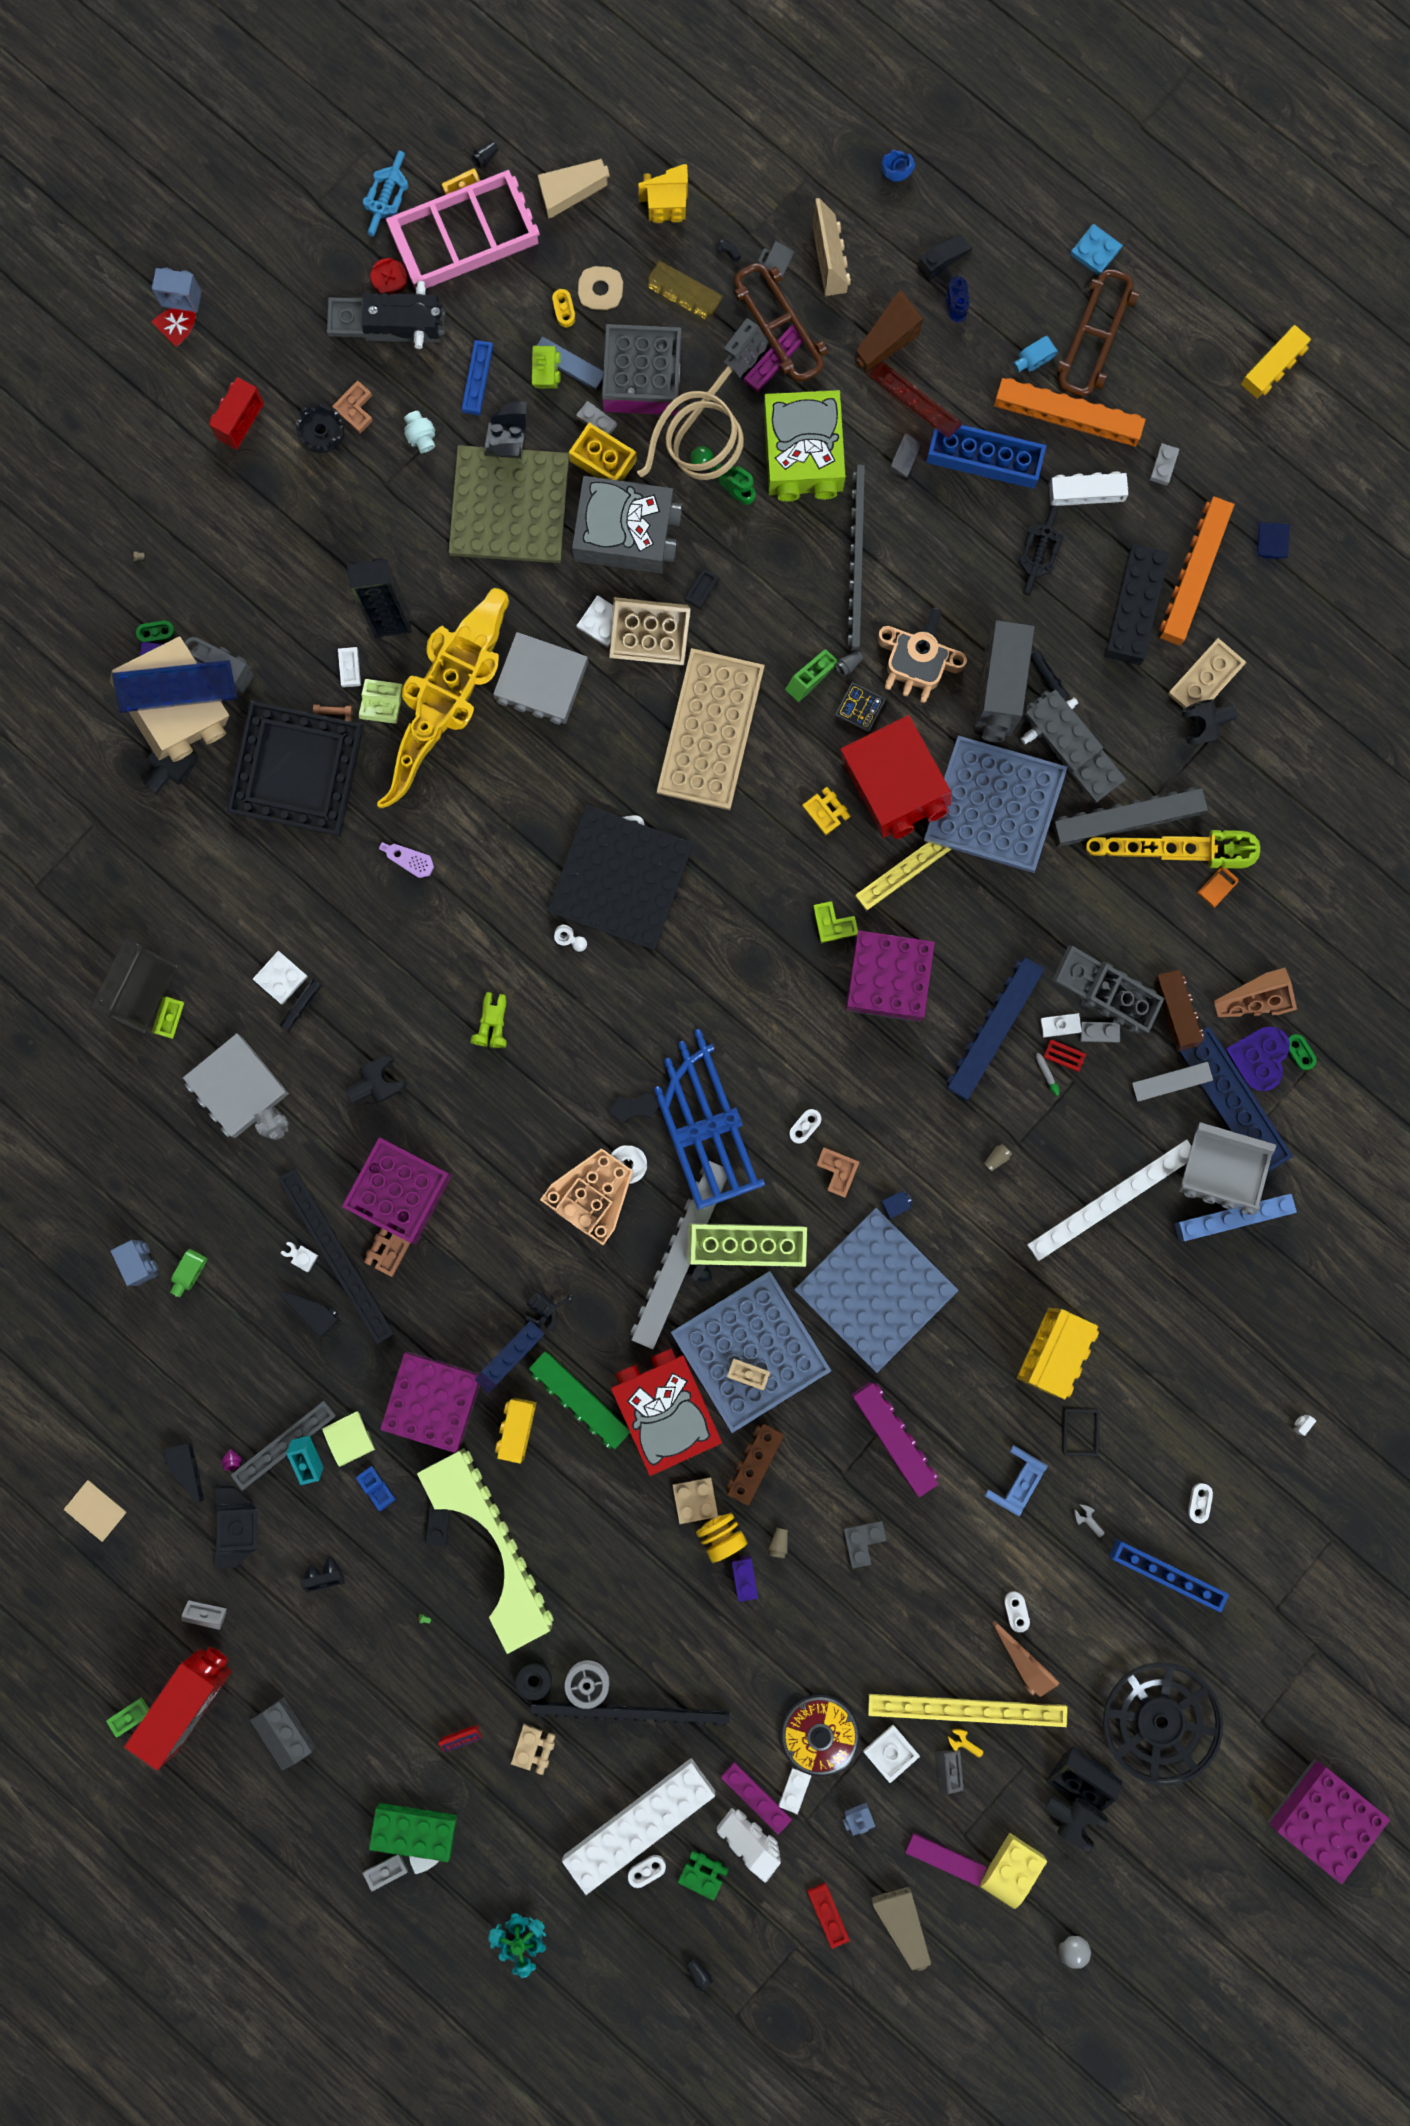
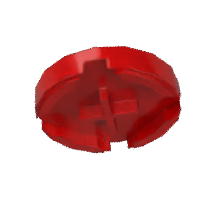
[370,258,408,295]

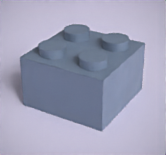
[152,268,202,312]
[111,1240,158,1286]

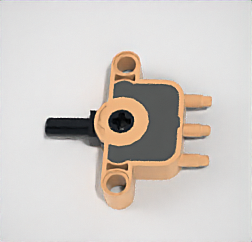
[877,608,967,703]

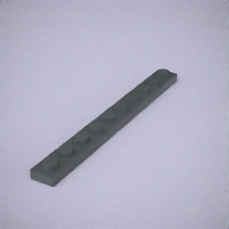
[848,465,865,652]

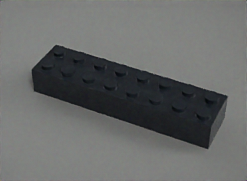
[347,558,412,638]

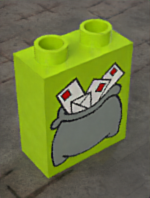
[764,390,845,501]

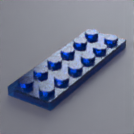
[112,660,237,713]

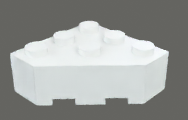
[717,1808,781,1883]

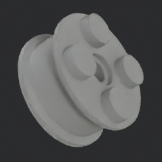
[565,1660,609,1709]

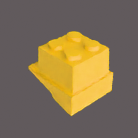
[638,164,688,223]

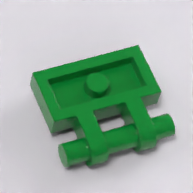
[678,1851,728,1901]

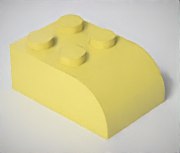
[979,1833,1047,1909]

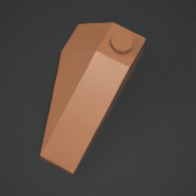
[1214,968,1297,1017]
[992,1620,1059,1697]

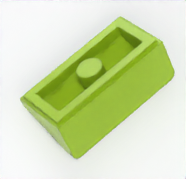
[151,996,184,1039]

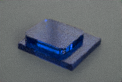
[1257,522,1290,559]

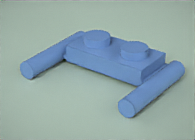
[985,1445,1048,1516]

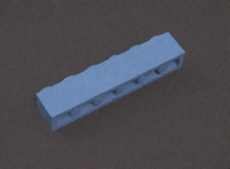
[1174,1194,1297,1242]

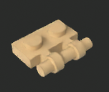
[511,1724,555,1775]

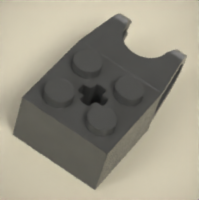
[185,637,254,694]

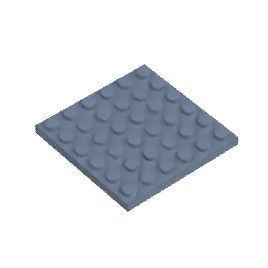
[924,736,1068,873]
[794,1208,959,1373]
[671,1271,831,1433]

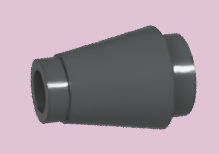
[835,650,863,676]

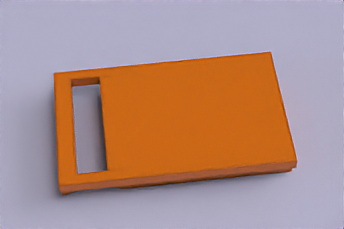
[1197,867,1239,908]

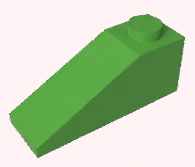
[785,649,837,702]

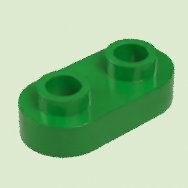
[136,621,175,643]
[1288,1034,1316,1071]

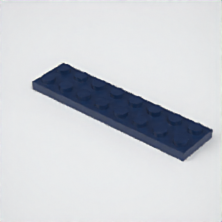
[1178,1027,1293,1173]

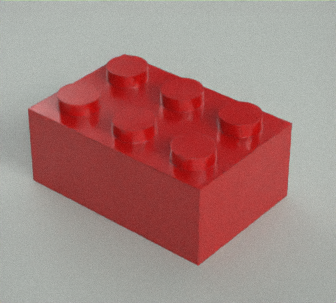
[209,377,265,450]

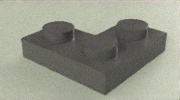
[843,1521,886,1569]

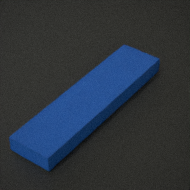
[461,340,494,415]

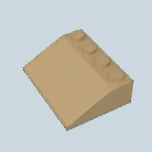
[813,198,850,296]
[609,597,690,665]

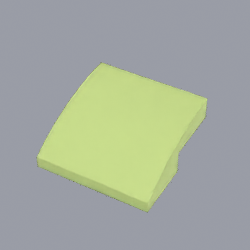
[359,679,403,724]
[322,1411,375,1467]

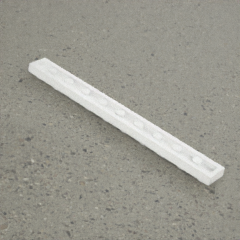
[1027,1140,1191,1261]

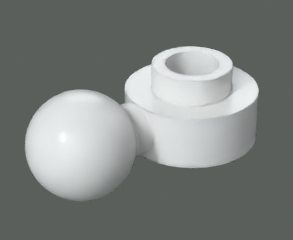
[554,925,587,952]

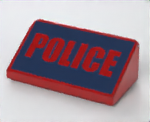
[438,1724,482,1752]

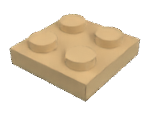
[673,1477,718,1524]

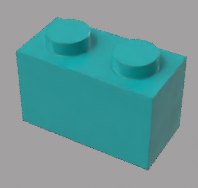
[286,1436,324,1485]

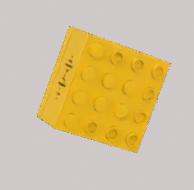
[1017,1308,1099,1400]

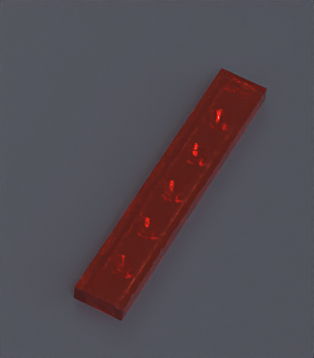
[870,362,962,438]

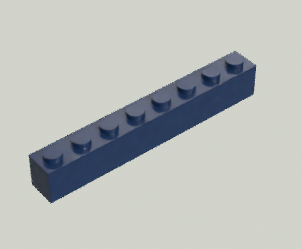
[946,957,1045,1101]

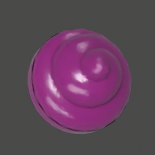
[221,1449,242,1471]

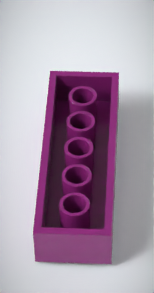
[850,1382,939,1497]

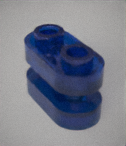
[946,276,970,322]

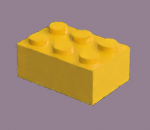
[569,422,637,481]
[495,1397,537,1464]

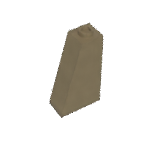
[871,1887,931,1971]

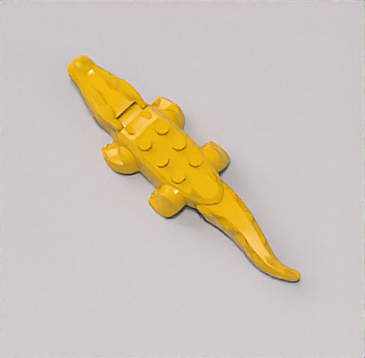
[377,588,509,808]

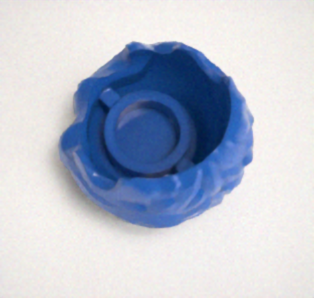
[881,150,915,182]

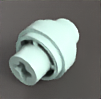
[404,411,435,453]

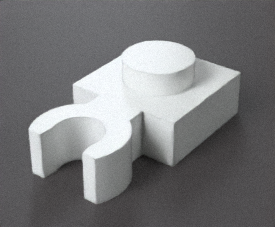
[281,1242,319,1272]

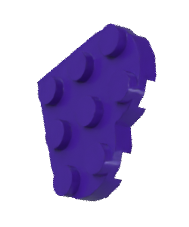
[1226,1027,1290,1091]

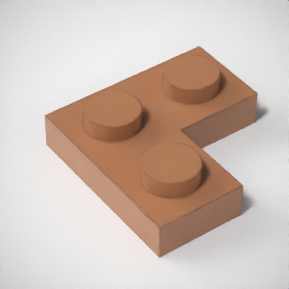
[332,380,373,433]
[816,1148,859,1198]

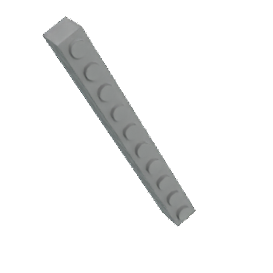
[630,1161,727,1349]

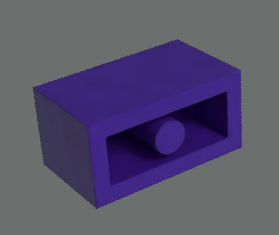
[732,1556,758,1602]

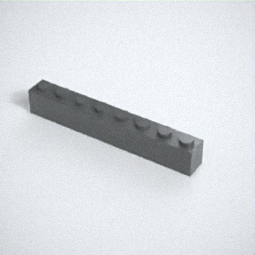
[1052,787,1208,847]

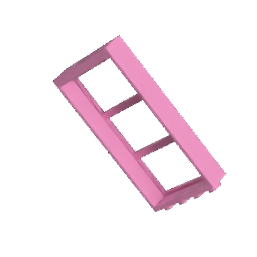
[386,170,540,291]

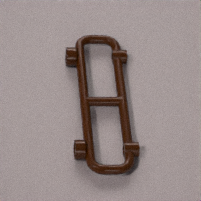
[734,263,828,381]
[1057,269,1140,396]

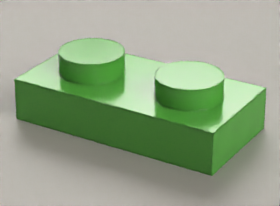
[106,1697,150,1738]

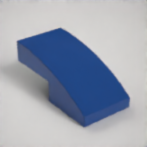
[356,1466,397,1511]

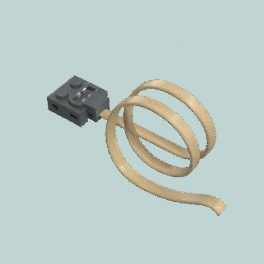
[637,318,768,480]

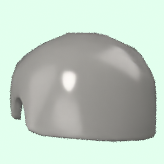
[1058,1936,1091,1968]

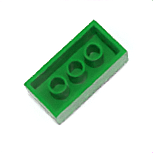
[369,1803,458,1862]

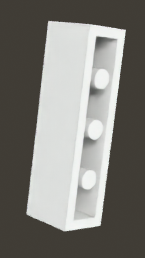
[1049,472,1128,506]

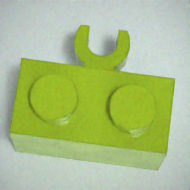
[532,346,561,389]

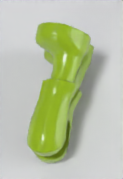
[470,992,507,1048]

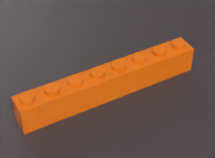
[994,378,1146,447]
[1159,496,1234,646]

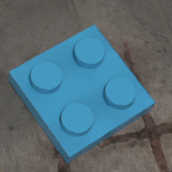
[1070,224,1123,276]

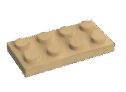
[1168,638,1246,708]

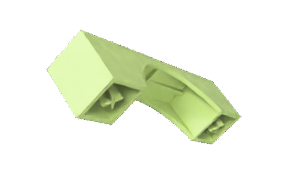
[417,1448,554,1654]

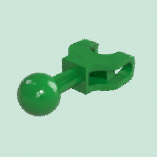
[690,446,756,505]

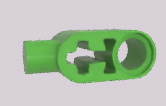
[170,1249,207,1297]

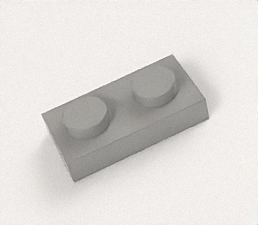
[576,401,617,435]
[1150,443,1179,485]
[1080,1022,1120,1043]
[181,1600,226,1630]
[363,1854,408,1892]

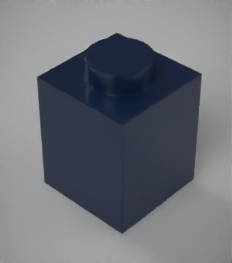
[881,1191,912,1219]

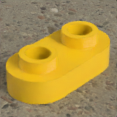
[552,289,575,327]

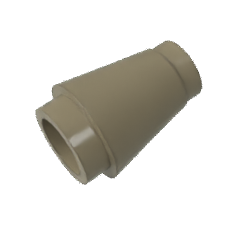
[984,1143,1012,1171]
[768,1528,788,1559]

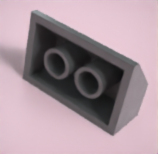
[250,1697,316,1771]

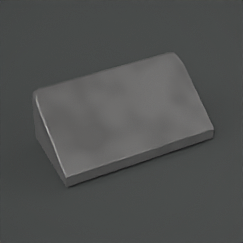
[890,434,921,478]
[936,1749,964,1794]

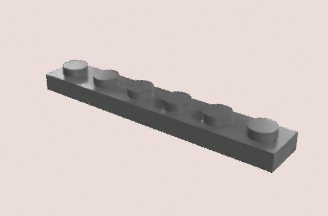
[230,1401,337,1491]

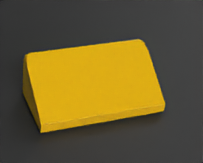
[440,168,480,195]

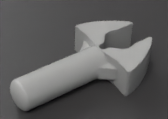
[1074,1504,1104,1537]

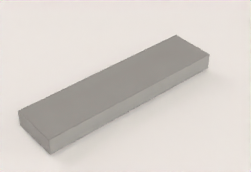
[1132,1062,1213,1102]

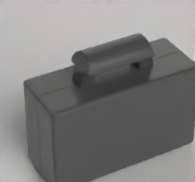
[757,241,794,283]

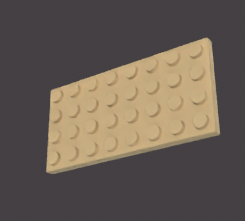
[657,648,765,810]

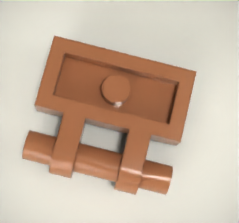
[364,1228,410,1277]

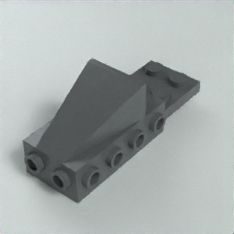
[1053,946,1164,1034]

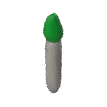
[1036,1053,1060,1096]

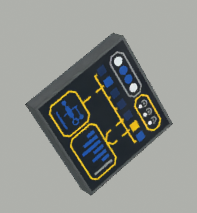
[835,682,886,733]

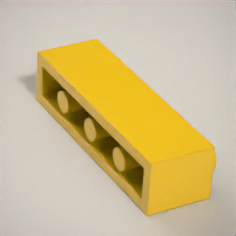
[1241,325,1311,399]

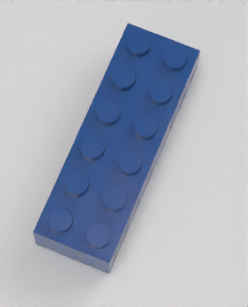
[926,419,1046,489]

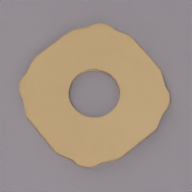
[578,266,623,310]

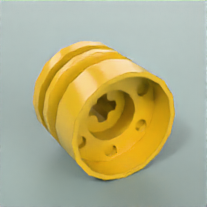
[696,1512,748,1563]

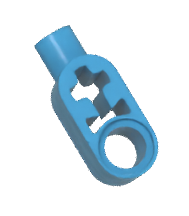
[1013,336,1058,373]

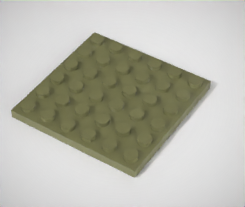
[449,445,569,563]

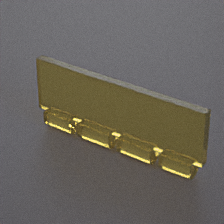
[648,261,723,319]

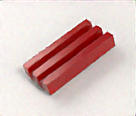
[1043,1040,1086,1072]

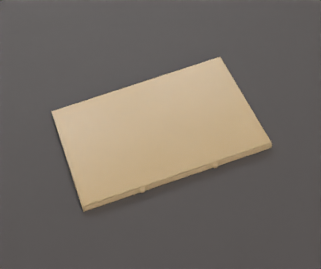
[64,1480,127,1542]

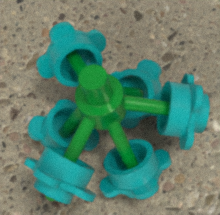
[488,1914,546,1978]

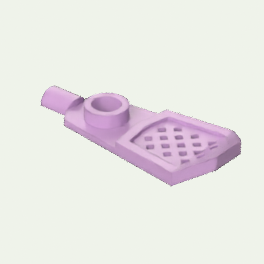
[379,842,434,878]

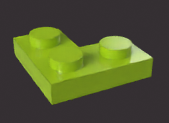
[813,901,858,943]

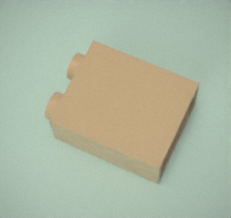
[110,636,229,762]

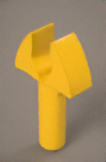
[948,1729,983,1757]

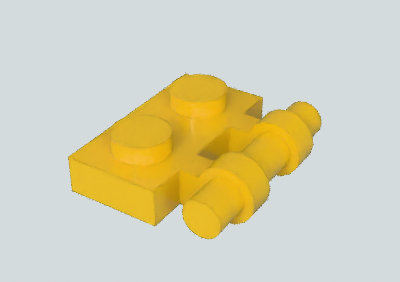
[802,787,851,836]

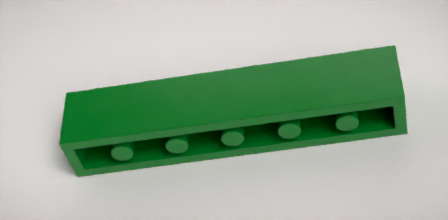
[529,1351,630,1449]

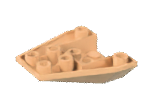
[540,1149,633,1245]

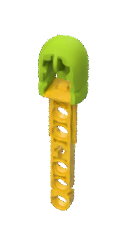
[1085,830,1260,868]

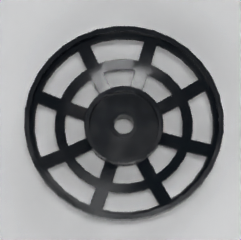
[1103,1662,1223,1786]

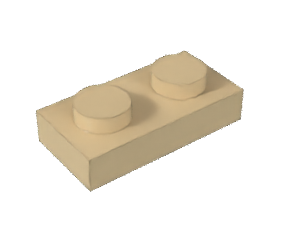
[727,1358,770,1391]

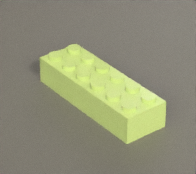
[687,1223,807,1266]

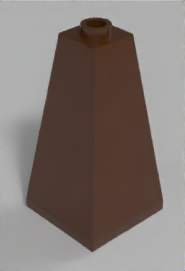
[855,290,923,373]

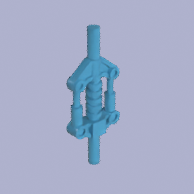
[363,151,408,236]

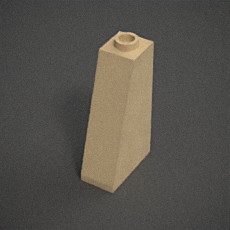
[538,159,610,218]

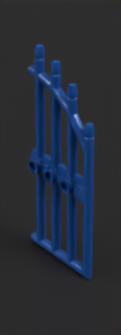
[654,1029,765,1210]

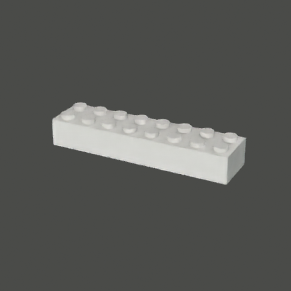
[562,1758,715,1895]

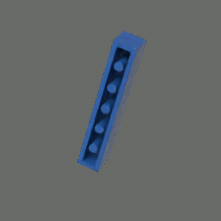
[1108,1539,1229,1613]

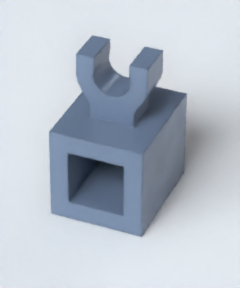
[843,1803,875,1836]

